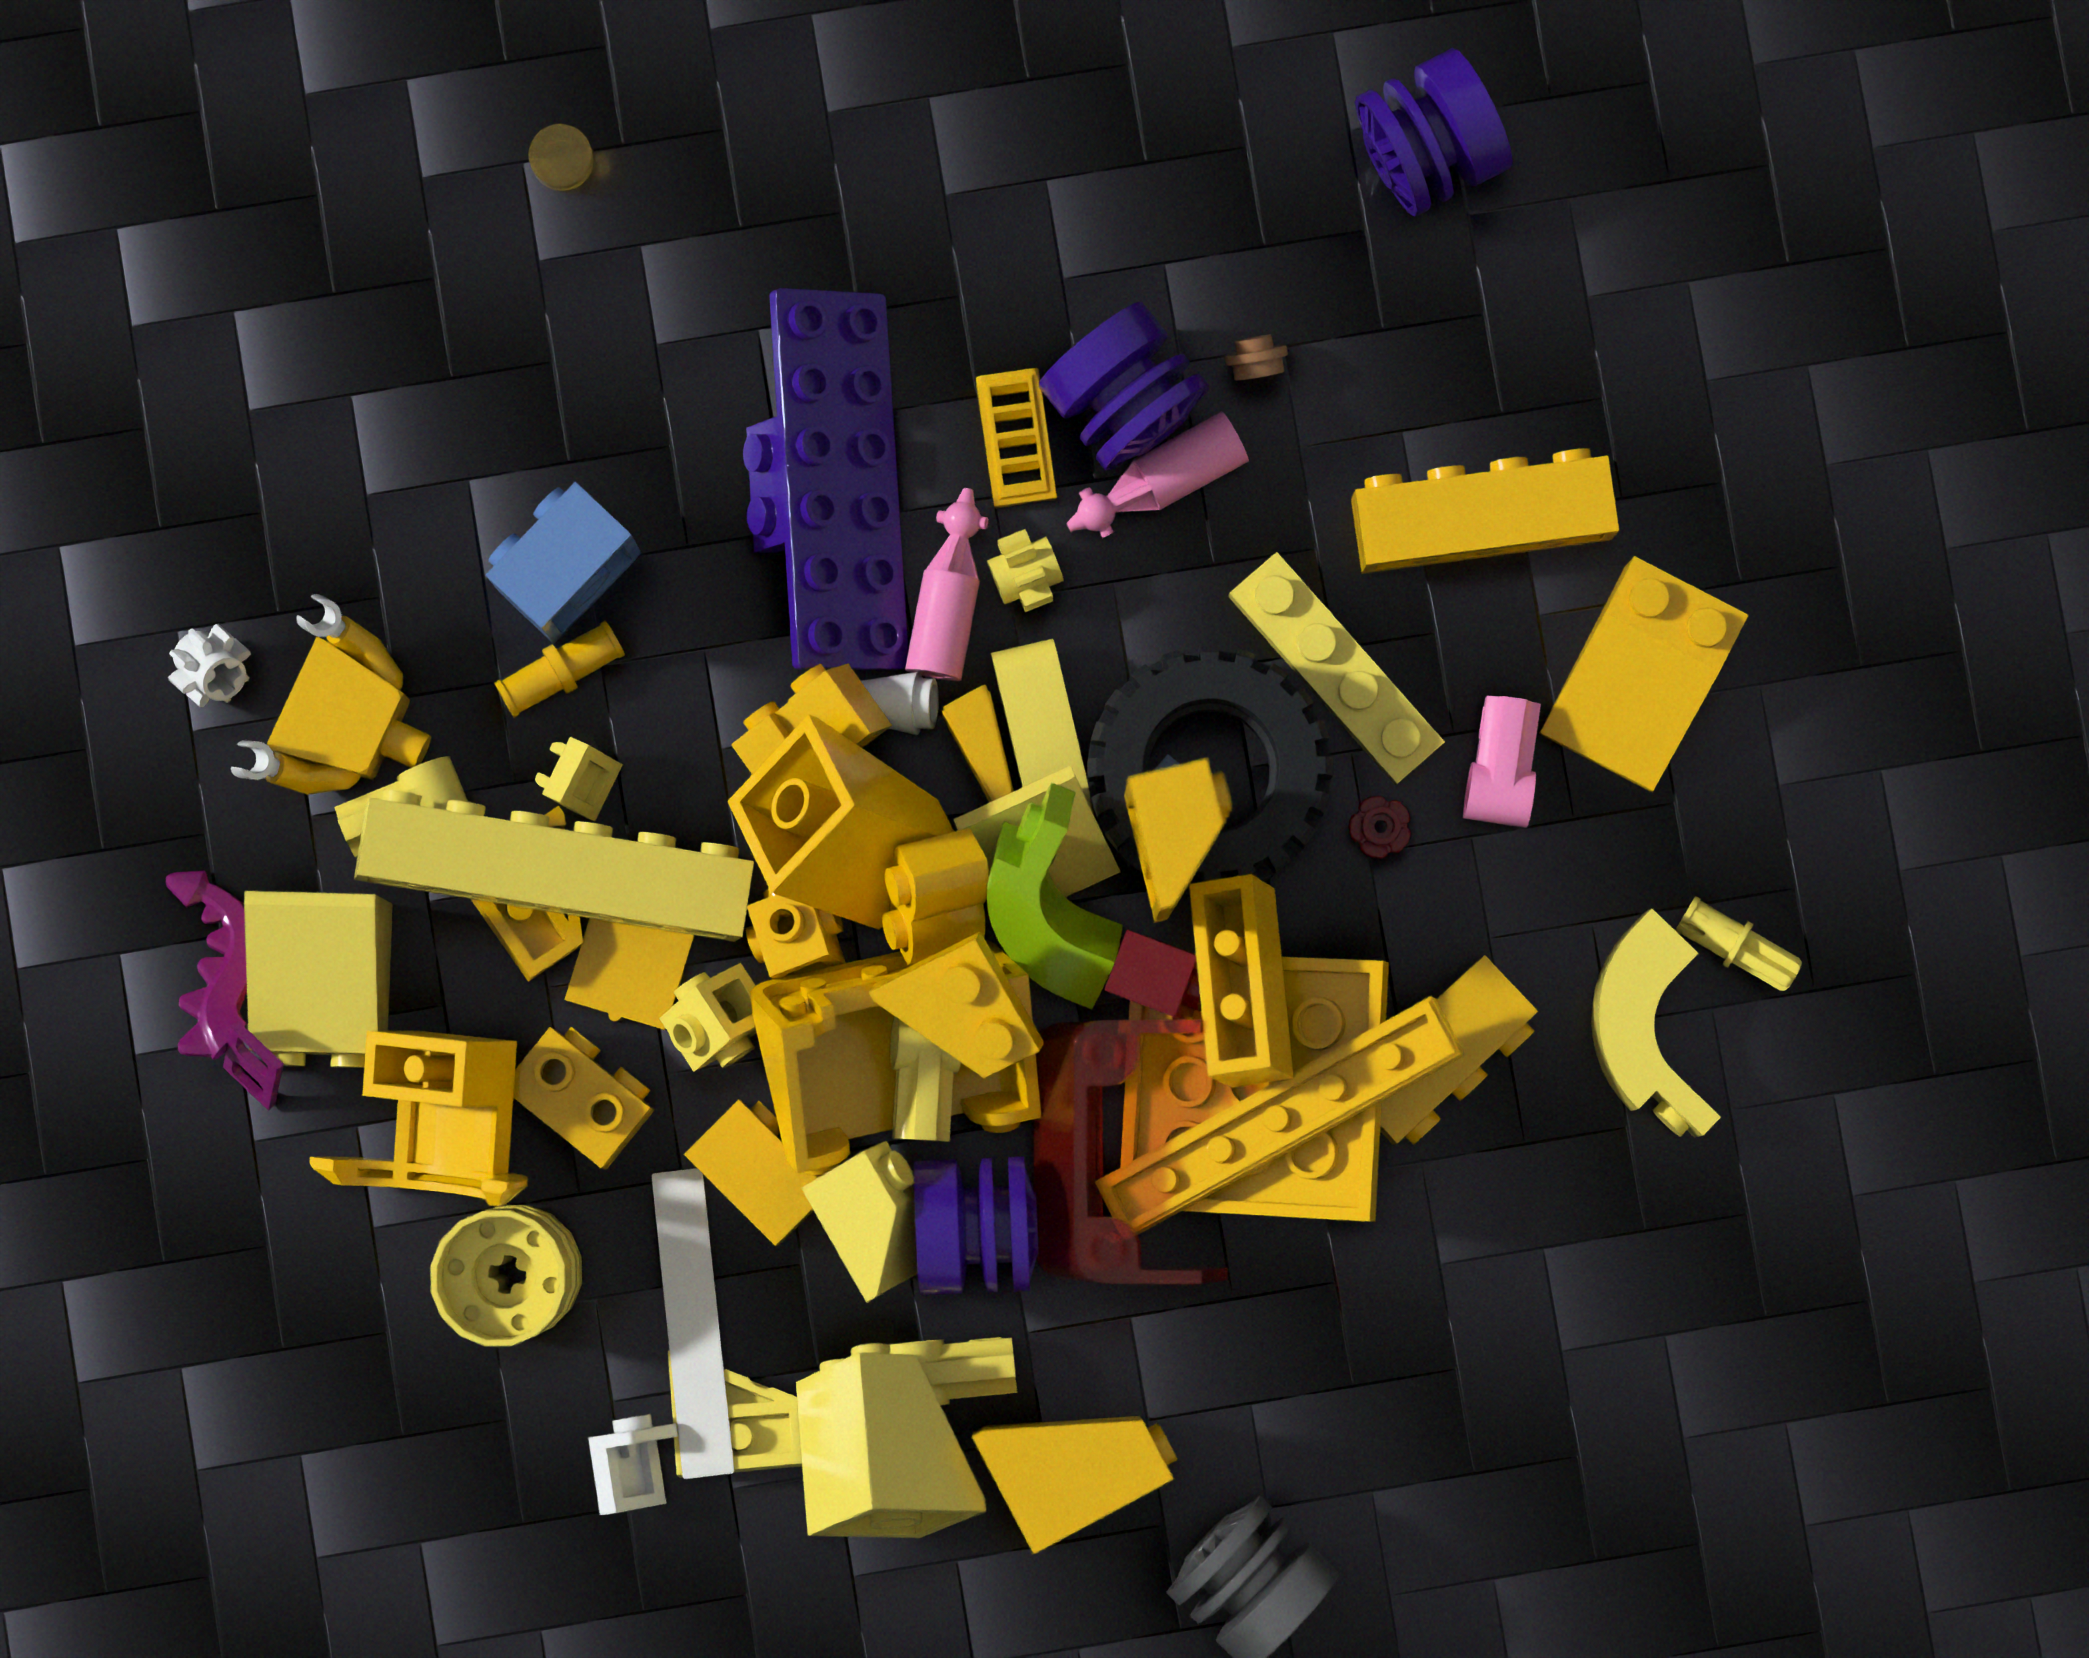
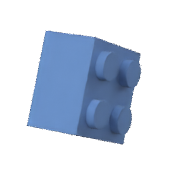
[486,482,642,644]

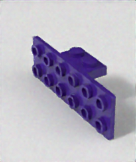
[743,288,908,671]

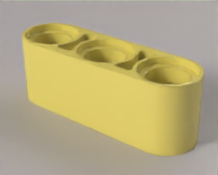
[991,639,1095,816]

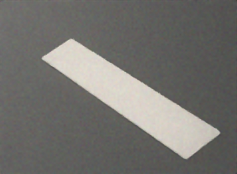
[652,1168,734,1479]

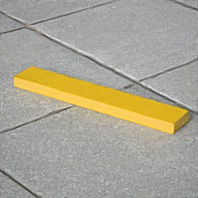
[1095,996,1465,1240]

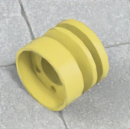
[431,1205,582,1346]

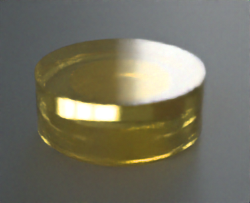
[529,124,594,191]

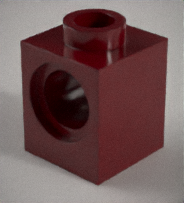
[1105,930,1202,1021]

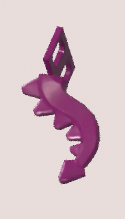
[166,871,284,1111]

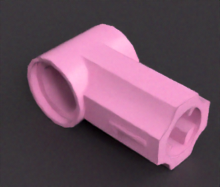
[1463,696,1541,828]

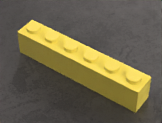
[354,790,754,942]

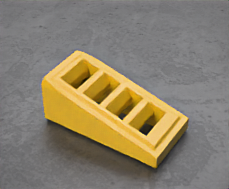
[976,368,1057,509]
[942,684,1014,803]

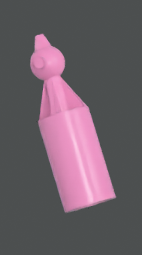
[1066,411,1249,538]
[905,488,989,681]

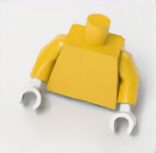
[231,594,432,795]

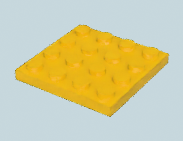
[1120,953,1389,1222]

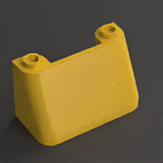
[750,939,1041,1175]

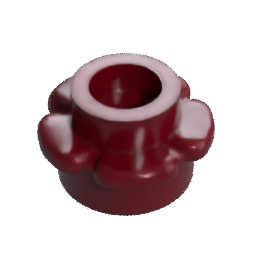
[1348,795,1411,859]

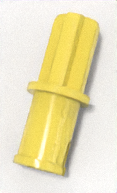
[1675,896,1802,991]

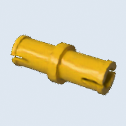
[494,620,625,718]

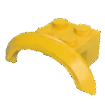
[309,1031,528,1206]

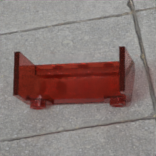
[1034,1020,1228,1284]

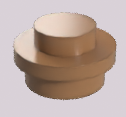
[1224,335,1288,380]

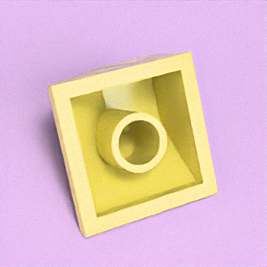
[801,1141,918,1302]

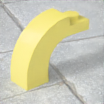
[1591,909,1721,1137]

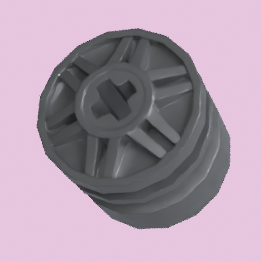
[1167,1495,1341,1658]

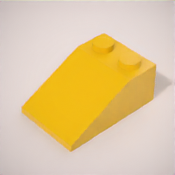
[1539,556,1749,792]

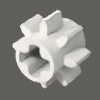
[168,624,251,708]

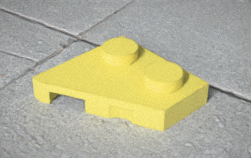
[668,1351,802,1478]

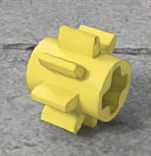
[987,529,1064,612]

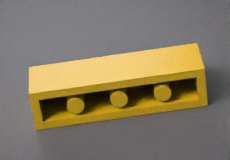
[1351,448,1619,574]

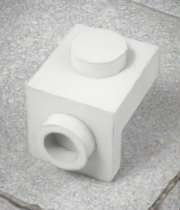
[588,1414,678,1515]

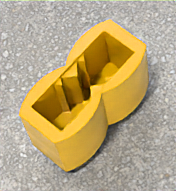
[882,828,989,966]

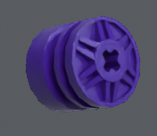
[1355,48,1513,217]
[1038,302,1209,471]
[914,1157,1038,1296]

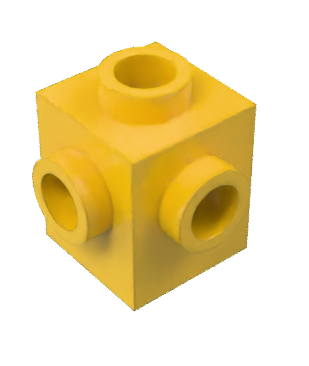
[746,888,846,979]

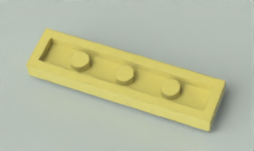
[1228,552,1445,786]

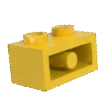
[513,1027,655,1169]

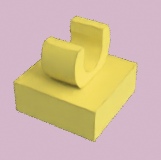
[535,737,623,821]

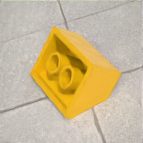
[1124,759,1232,923]

